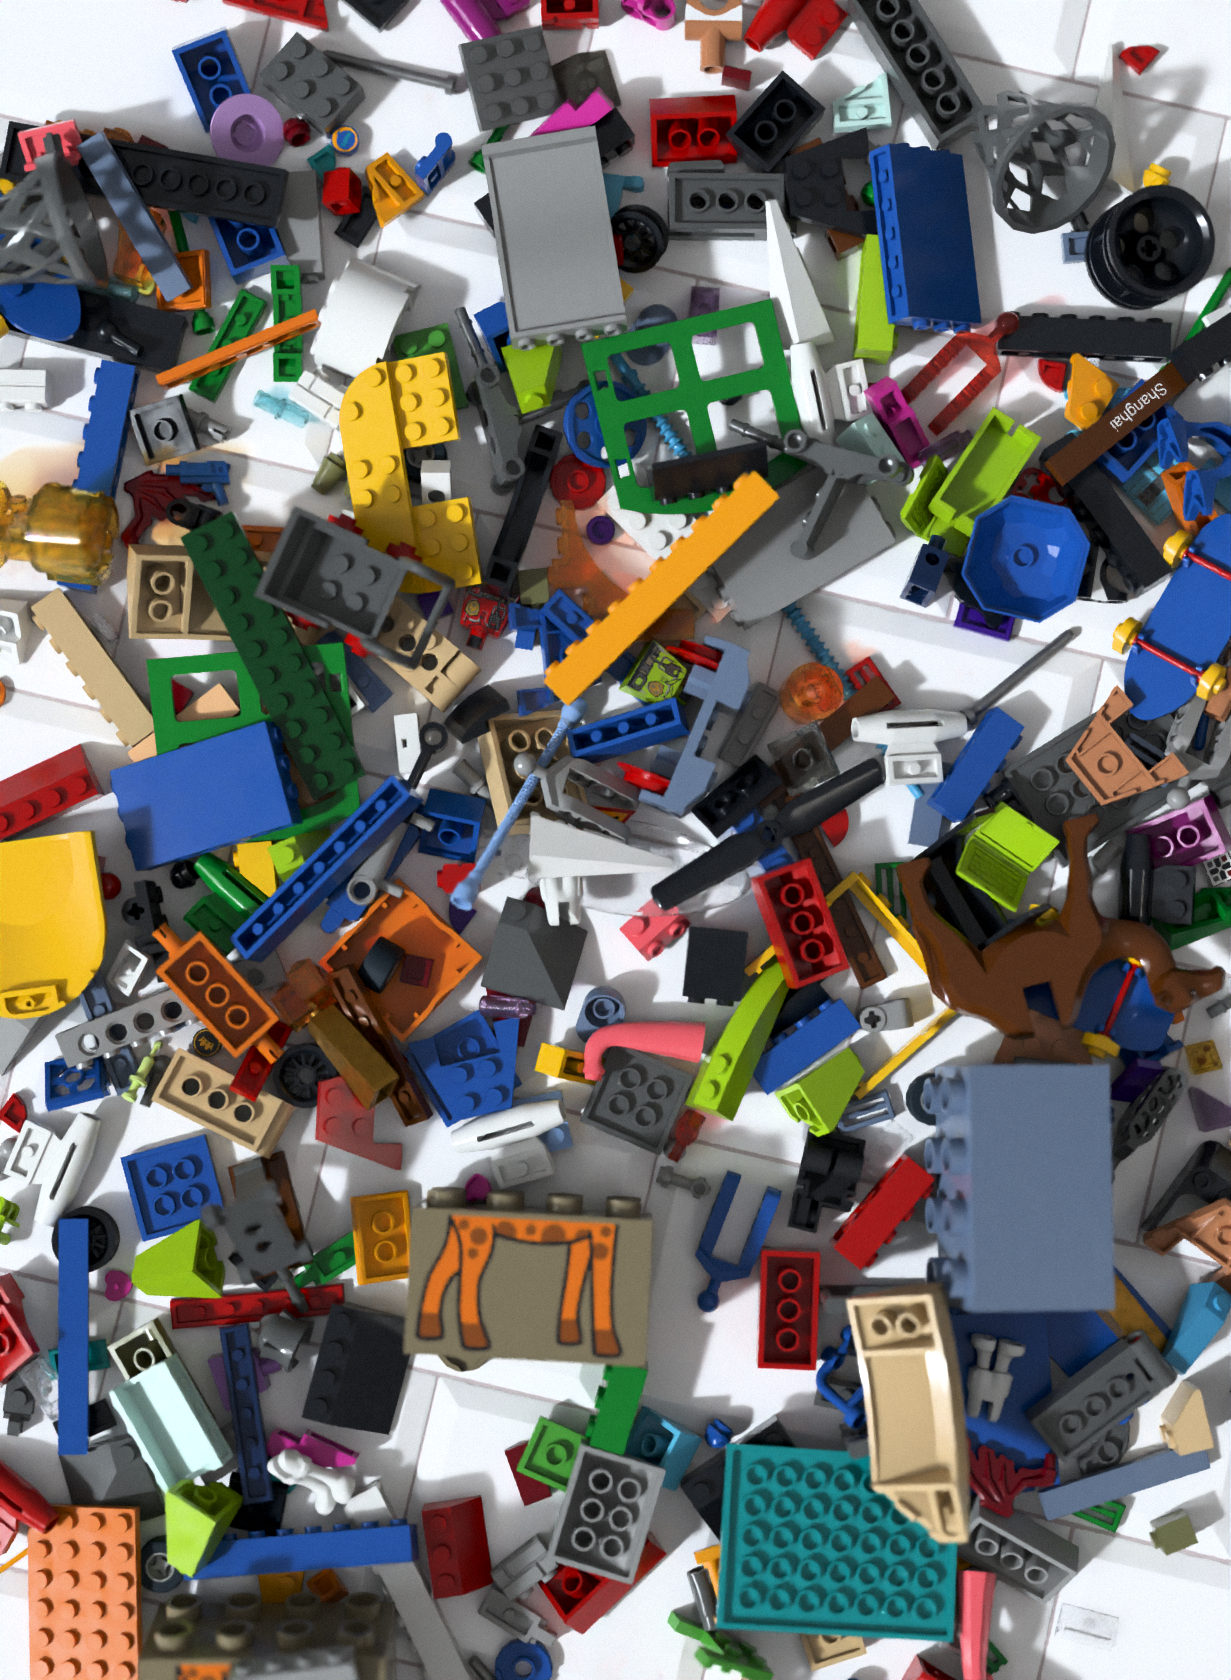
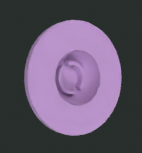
[210,93,284,166]

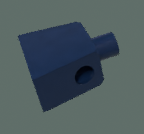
[899,535,950,608]

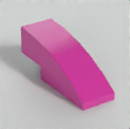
[529,87,614,137]
[863,376,934,469]
[267,1426,360,1467]

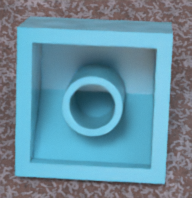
[624,1406,702,1491]

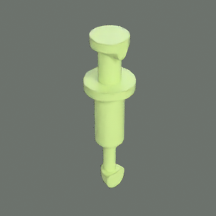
[122,1041,164,1103]

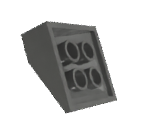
[481,896,588,1011]
[59,1433,166,1522]

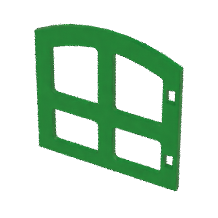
[580,299,809,515]
[146,642,361,842]

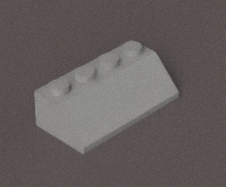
[957,1495,1079,1605]

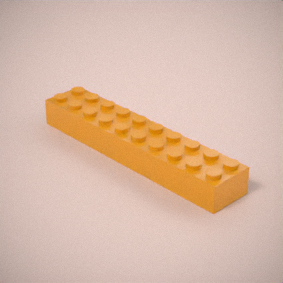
[543,471,779,706]

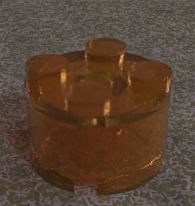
[779,662,843,725]

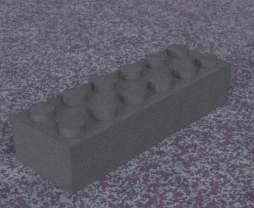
[846,0,983,151]

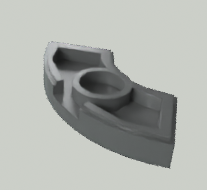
[1077,1421,1130,1476]

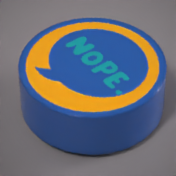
[331,125,360,156]

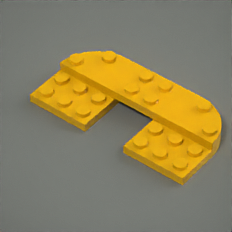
[339,352,483,593]

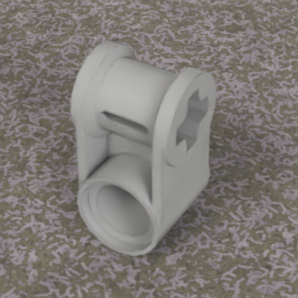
[856,998,914,1033]

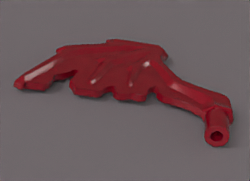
[120,470,216,549]
[967,1437,1057,1518]

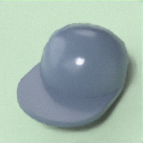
[626,304,678,366]
[576,986,626,1043]

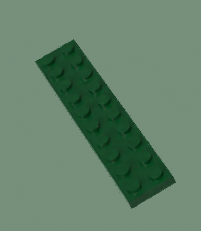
[180,511,367,800]

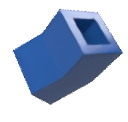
[515,629,537,651]

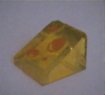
[1184,1039,1223,1075]

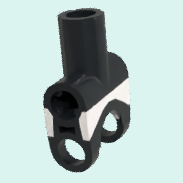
[1076,540,1129,604]

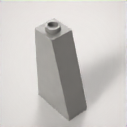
[277,170,325,285]

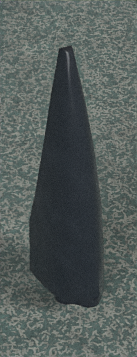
[768,976,831,1039]

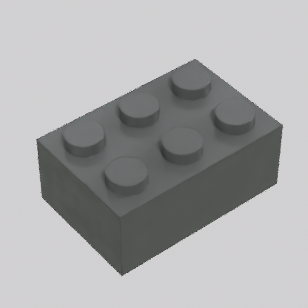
[260,32,366,140]

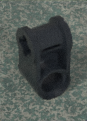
[166,498,223,531]
[982,778,1032,821]

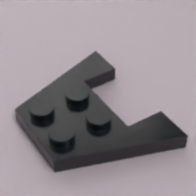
[783,127,877,239]

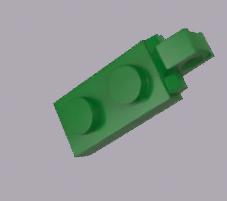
[294,1230,356,1289]

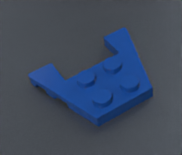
[507,603,602,717]
[408,1016,520,1122]

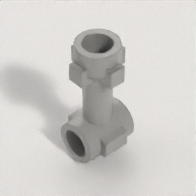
[656,1165,711,1199]

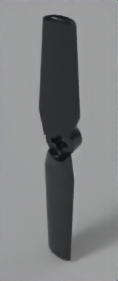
[650,758,886,911]

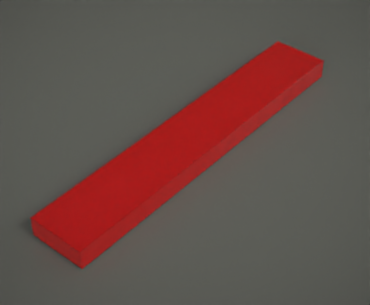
[170,1283,345,1330]

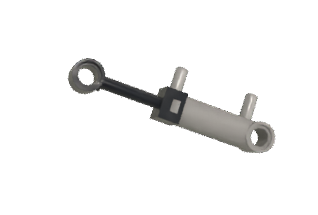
[347,722,448,906]

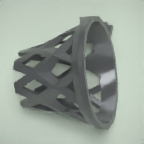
[971,90,1116,234]
[0,132,109,291]

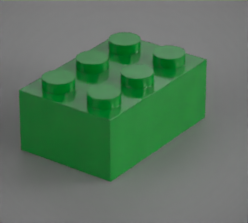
[585,1361,649,1456]

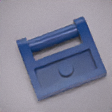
[415,132,456,197]

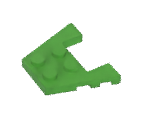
[667,1611,774,1680]

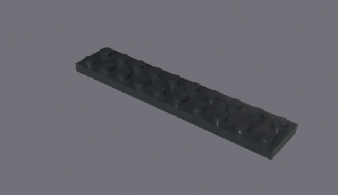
[0,121,289,230]

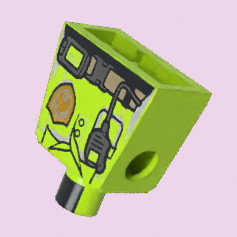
[619,640,691,706]

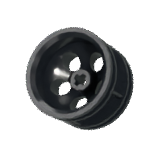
[1084,185,1215,310]

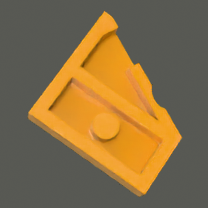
[364,152,425,228]
[1064,353,1120,431]

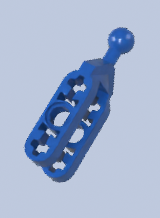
[695,1170,782,1313]

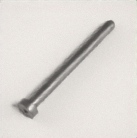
[322,50,457,96]
[960,629,1074,726]

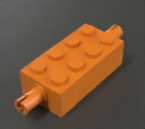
[151,922,285,1064]

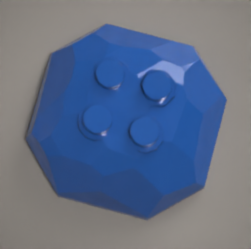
[961,495,1091,623]

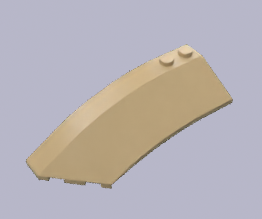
[127,544,337,646]
[846,1282,969,1542]

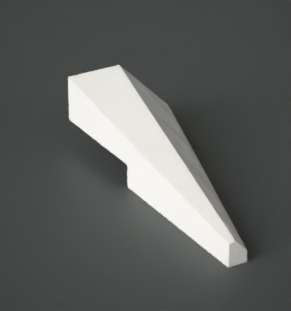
[528,812,673,879]

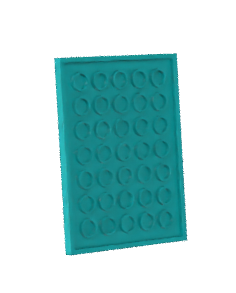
[715,1443,957,1642]

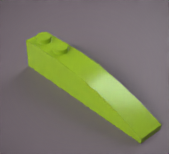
[685,954,789,1122]

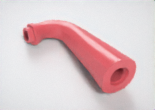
[582,1021,706,1081]
[956,1570,996,1680]

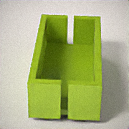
[852,234,899,365]
[927,407,1042,537]

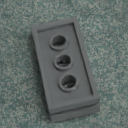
[667,172,797,241]

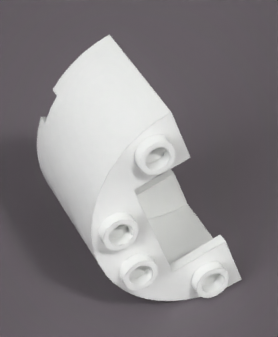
[310,258,422,380]

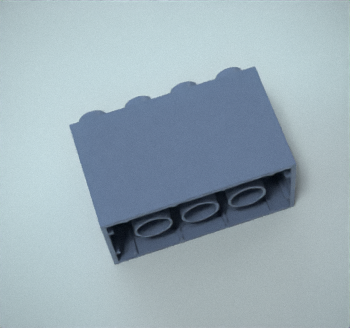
[923,1065,1115,1312]

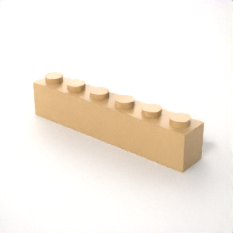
[30,587,154,748]

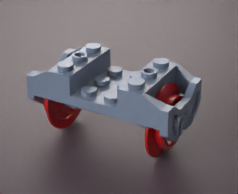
[616,636,752,819]

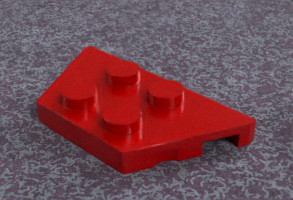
[222,0,329,32]

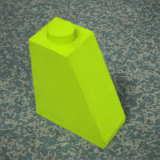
[501,344,563,414]
[267,828,332,883]
[774,1047,865,1137]
[131,1219,226,1298]
[165,1479,243,1578]

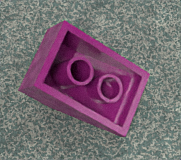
[1125,794,1231,869]

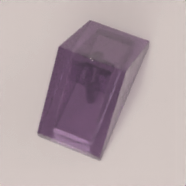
[1188,1086,1231,1133]

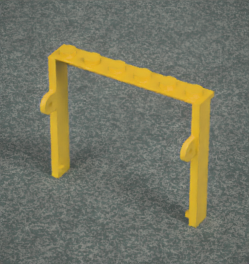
[744,871,957,1100]

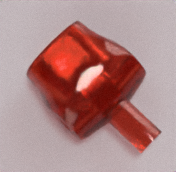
[667,1108,706,1163]

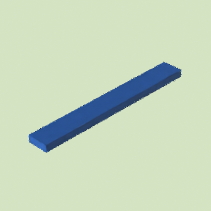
[58,1218,90,1455]

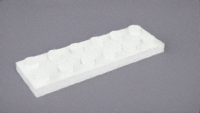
[596,462,732,623]

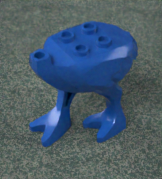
[1157,418,1231,521]

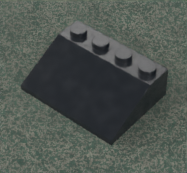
[301,1299,410,1435]
[680,1414,798,1542]

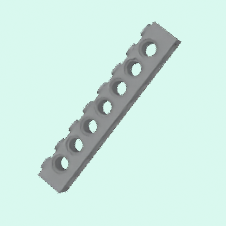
[55,949,288,1070]

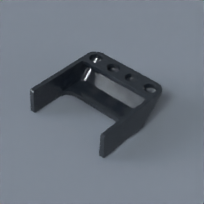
[911,807,1052,951]
[1140,1140,1231,1232]

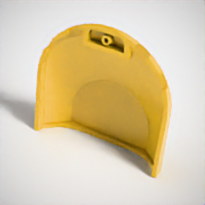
[0,830,108,1019]

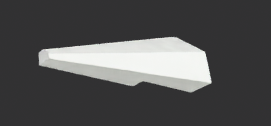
[1084,44,1135,195]
[765,199,836,350]
[0,598,33,666]

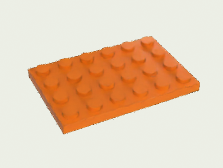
[27,1503,142,1680]

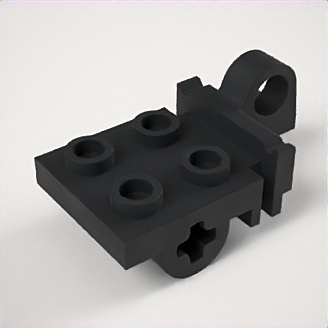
[121,880,170,983]
[787,1127,866,1233]

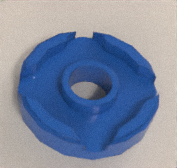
[494,1638,553,1680]

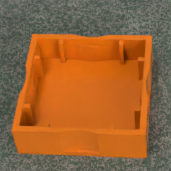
[318,878,484,1043]

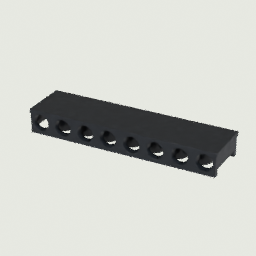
[5,289,189,374]

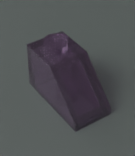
[689,286,720,346]

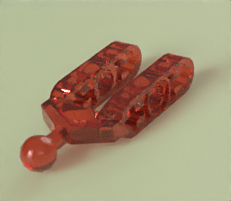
[901,311,1020,437]

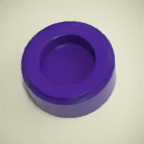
[586,516,615,546]

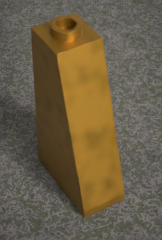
[307,1004,399,1111]
[1094,1273,1168,1354]

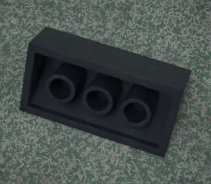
[645,440,769,506]

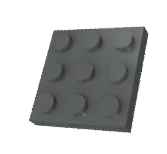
[458,26,561,132]
[580,1046,694,1156]

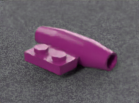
[439,0,530,42]

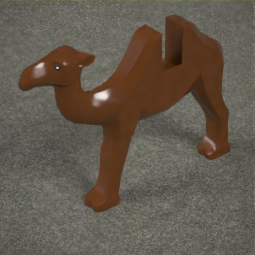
[896,814,1226,1040]

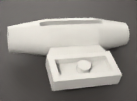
[790,340,873,446]
[851,708,967,786]
[451,1099,567,1190]
[3,1111,101,1227]

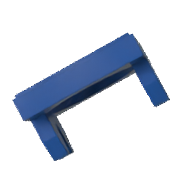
[44,1055,111,1112]

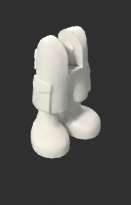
[539,876,584,926]
[967,1334,1026,1422]

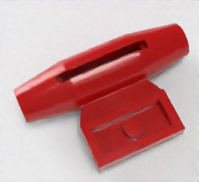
[743,0,849,61]
[0,1460,60,1556]

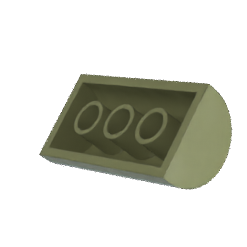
[107,1317,216,1421]

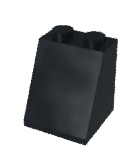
[682,926,749,1007]

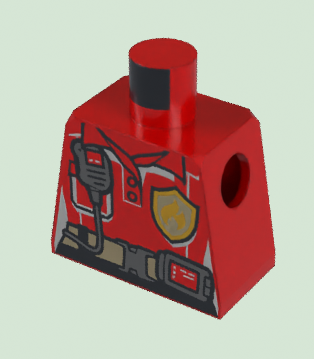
[460,584,521,651]

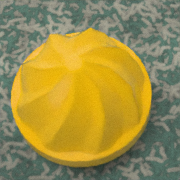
[1143,163,1172,187]

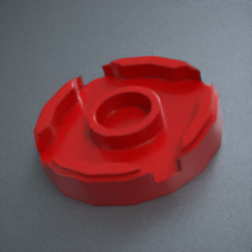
[550,453,606,511]

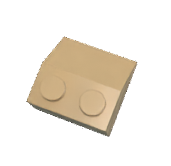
[1159,1380,1215,1456]

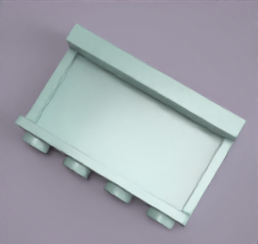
[109,1353,234,1494]

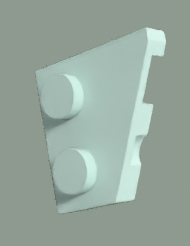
[832,73,892,133]

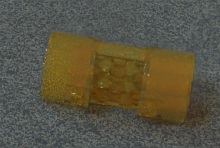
[0,480,119,586]

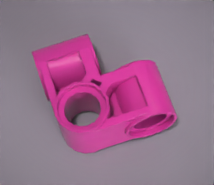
[621,0,676,31]

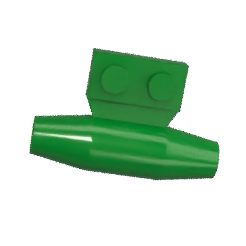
[183,852,269,957]

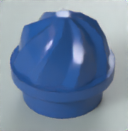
[704,1418,734,1448]

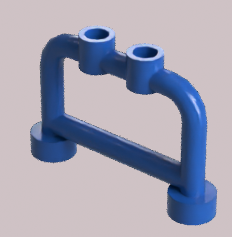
[815,1324,867,1430]

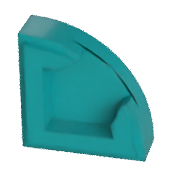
[307,143,336,183]

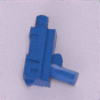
[166,461,231,507]

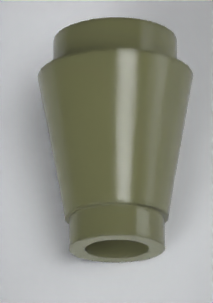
[311,451,347,496]

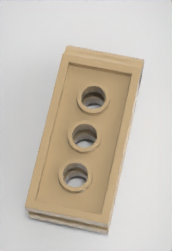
[375,595,481,713]
[151,1048,296,1159]

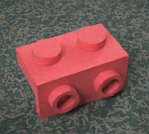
[17,119,82,172]
[619,899,691,961]

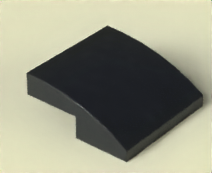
[443,684,510,744]

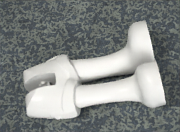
[267,1449,356,1516]

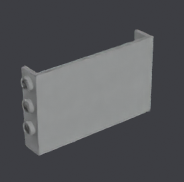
[705,467,896,631]

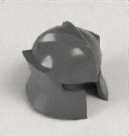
[255,1308,315,1373]

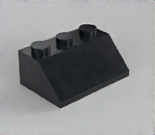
[725,70,826,173]

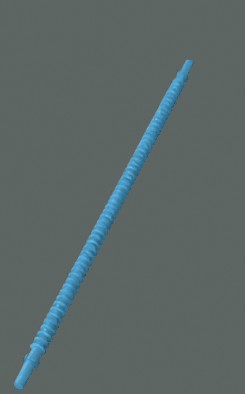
[609,353,925,799]

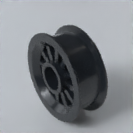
[610,204,669,273]
[273,1043,340,1108]
[51,1206,120,1272]

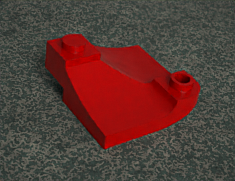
[0,1273,41,1388]

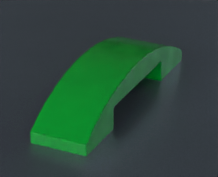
[270,265,304,382]

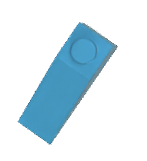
[1162,1282,1231,1375]

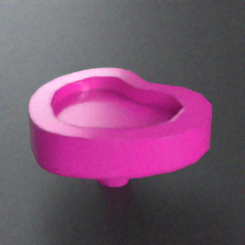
[464,1174,492,1202]
[105,1270,133,1301]

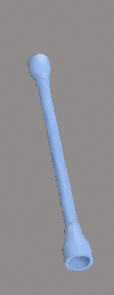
[450,697,589,910]

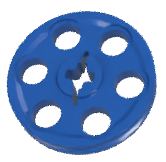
[563,380,647,468]

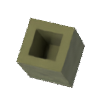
[518,568,550,610]
[1148,1509,1199,1556]

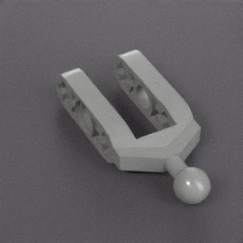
[1164,695,1231,810]
[513,752,641,845]

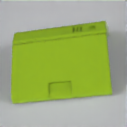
[900,454,970,558]
[955,801,1060,912]

